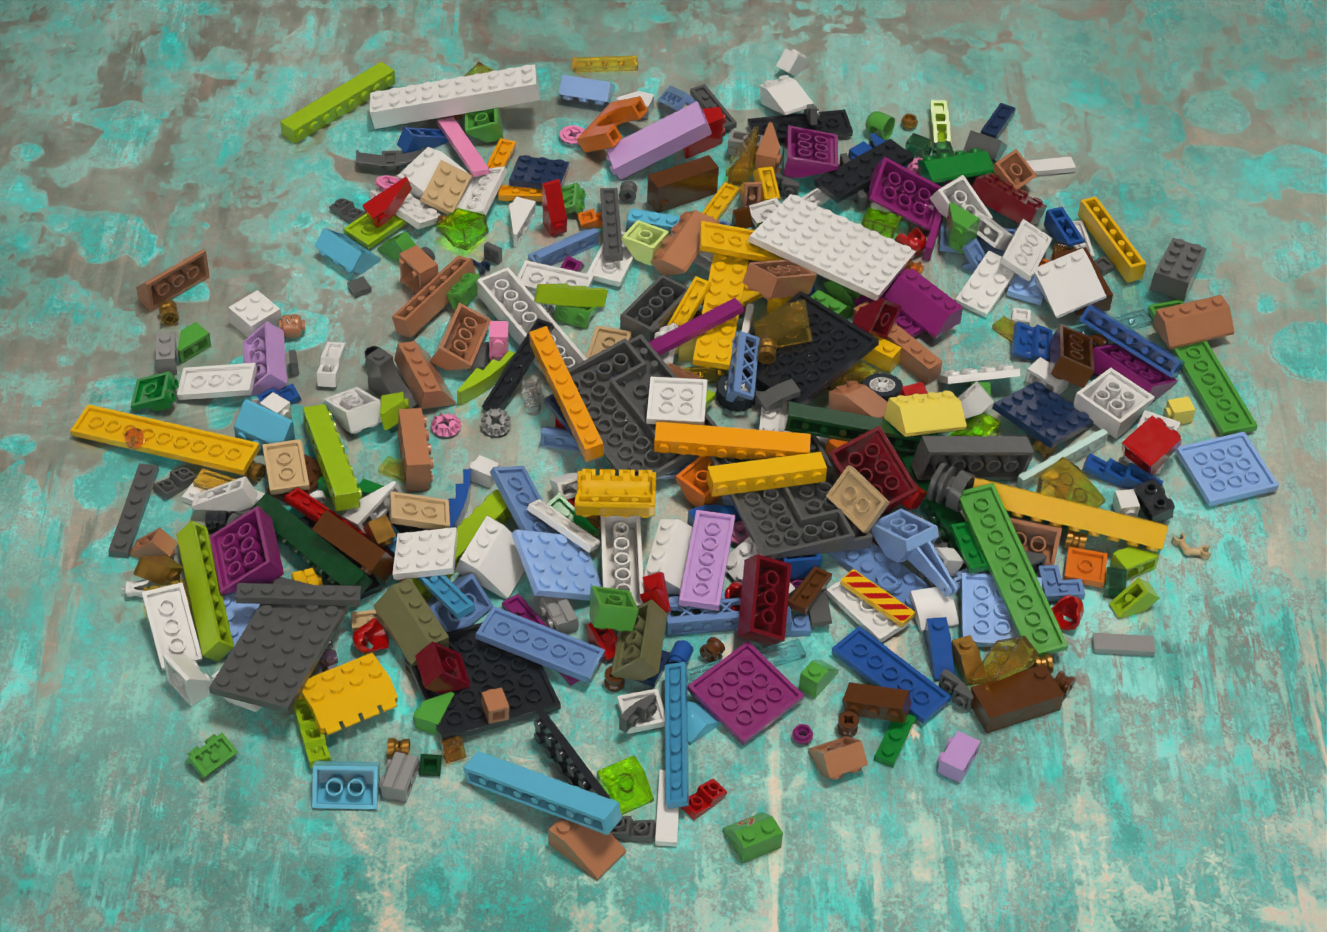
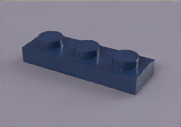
[981,103,1016,139]

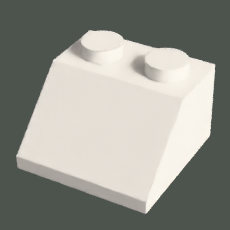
[163,653,212,706]

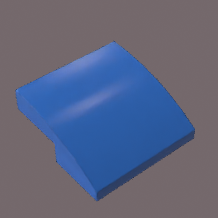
[1011,322,1053,362]

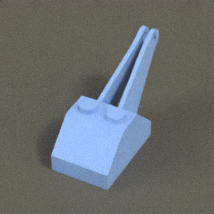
[871,509,957,597]

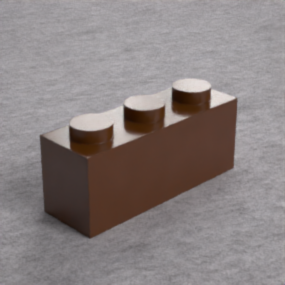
[842,682,912,723]

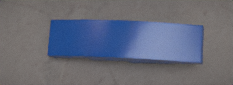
[1082,453,1163,489]
[448,469,471,528]

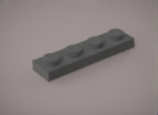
[690,84,737,131]

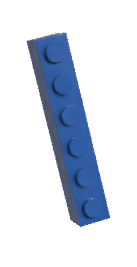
[1079,305,1185,378]

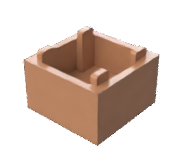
[399,245,438,295]

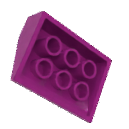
[783,125,838,178]
[869,157,942,231]
[1093,343,1178,403]
[209,506,284,594]

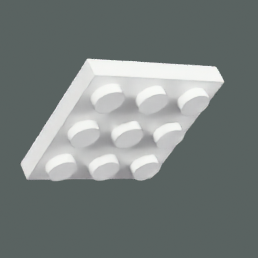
[647,377,707,425]
[393,527,458,580]

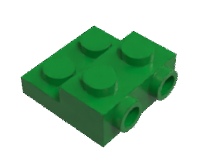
[130,371,179,412]

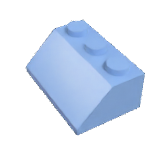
[559,75,615,106]

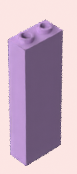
[606,101,712,180]

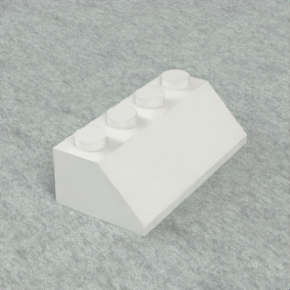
[643,519,693,595]

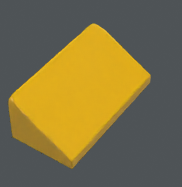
[753,167,781,202]

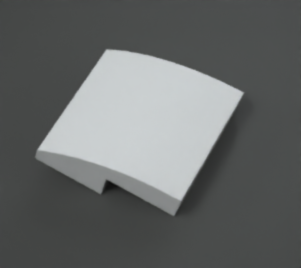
[909,587,959,632]

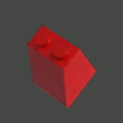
[683,107,726,158]
[1122,415,1182,475]

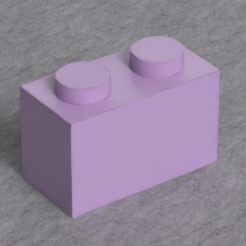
[937,731,981,783]

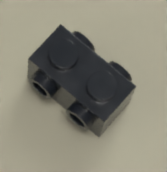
[1134,478,1175,523]

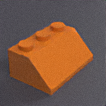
[676,456,722,507]

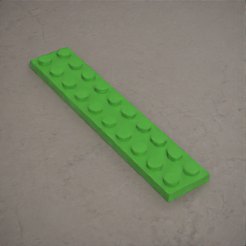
[1148,300,1258,437]
[959,483,1068,660]

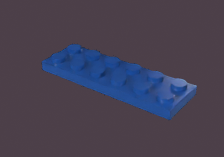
[831,626,952,725]

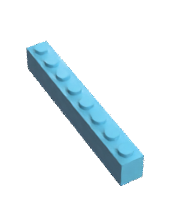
[463,751,622,835]

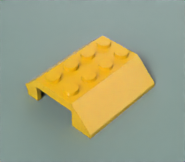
[575,469,656,518]
[297,653,398,736]

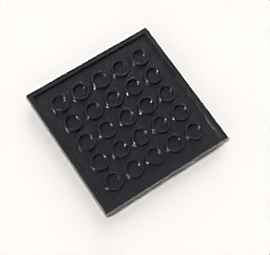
[743,291,879,405]
[403,613,561,743]

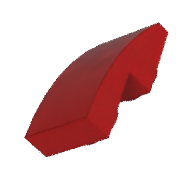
[680,779,728,820]

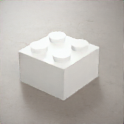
[228,290,281,337]

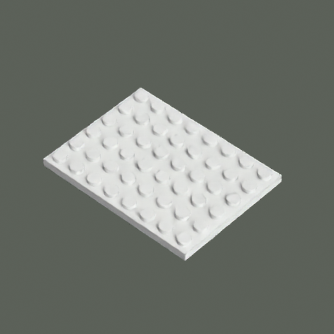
[748,194,916,301]

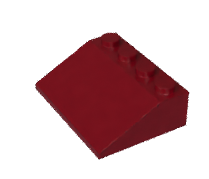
[829,425,919,518]

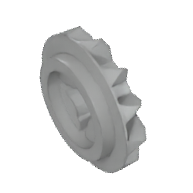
[481,408,511,437]

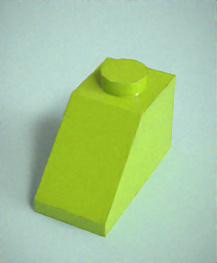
[380,392,410,430]
[1110,546,1159,582]
[1109,578,1160,619]

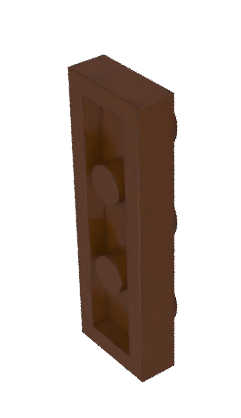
[788,566,832,615]

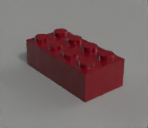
[972,173,1047,226]
[737,554,791,646]

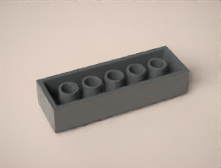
[911,436,1035,480]

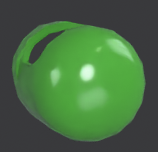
[865,111,895,141]

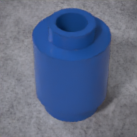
[668,640,694,666]

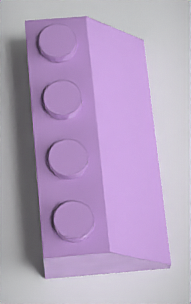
[243,321,287,396]

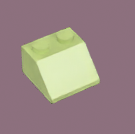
[621,220,669,266]

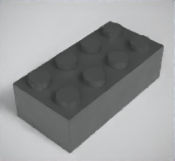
[1150,238,1207,301]
[620,274,689,342]

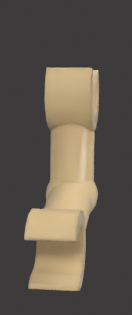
[1172,532,1211,559]

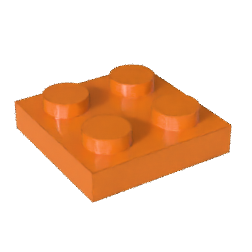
[1064,547,1108,588]

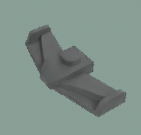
[356,148,425,170]

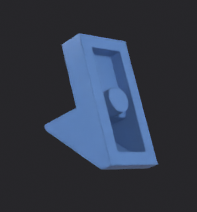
[961,238,986,273]
[785,606,811,637]

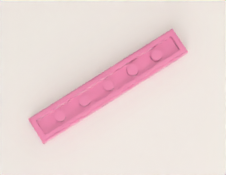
[438,117,489,177]

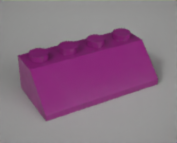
[884,268,963,338]

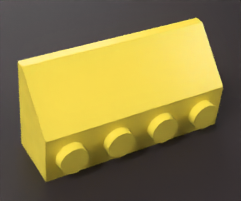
[884,391,967,437]

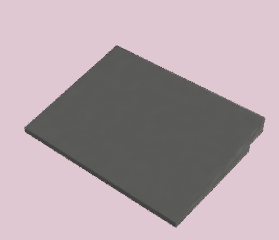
[547,334,717,478]
[709,432,873,559]

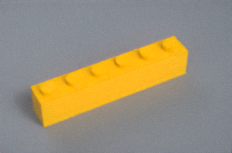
[1078,196,1146,283]
[706,452,827,497]

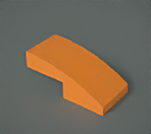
[577,208,603,228]

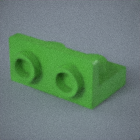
[561,182,586,215]
[446,273,480,310]
[553,305,597,329]
[185,732,238,779]

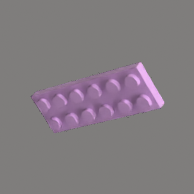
[679,510,735,611]

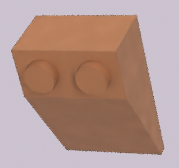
[755,122,782,174]
[829,381,888,419]
[548,818,626,881]

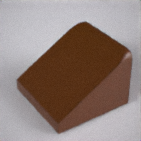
[732,206,752,229]

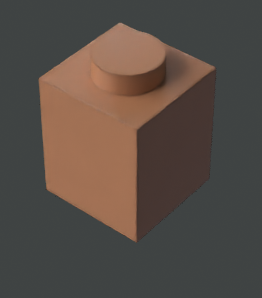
[481,687,509,724]

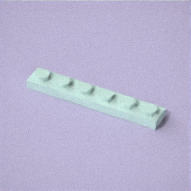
[1016,428,1108,490]

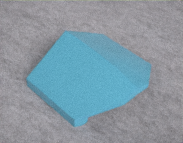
[687,701,721,745]

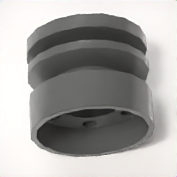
[927,462,975,512]

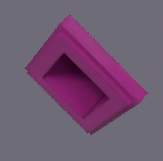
[560,255,585,272]

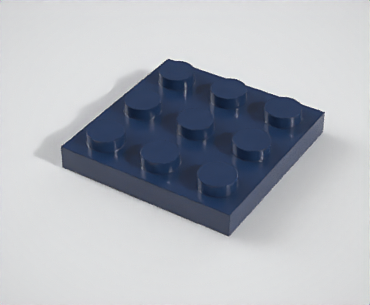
[509,155,569,190]

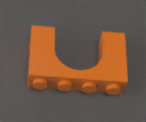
[577,96,648,153]

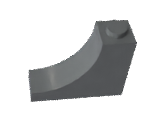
[366,347,419,409]

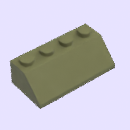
[374,578,449,666]
[611,600,667,681]

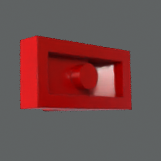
[639,572,671,613]
[587,622,617,661]

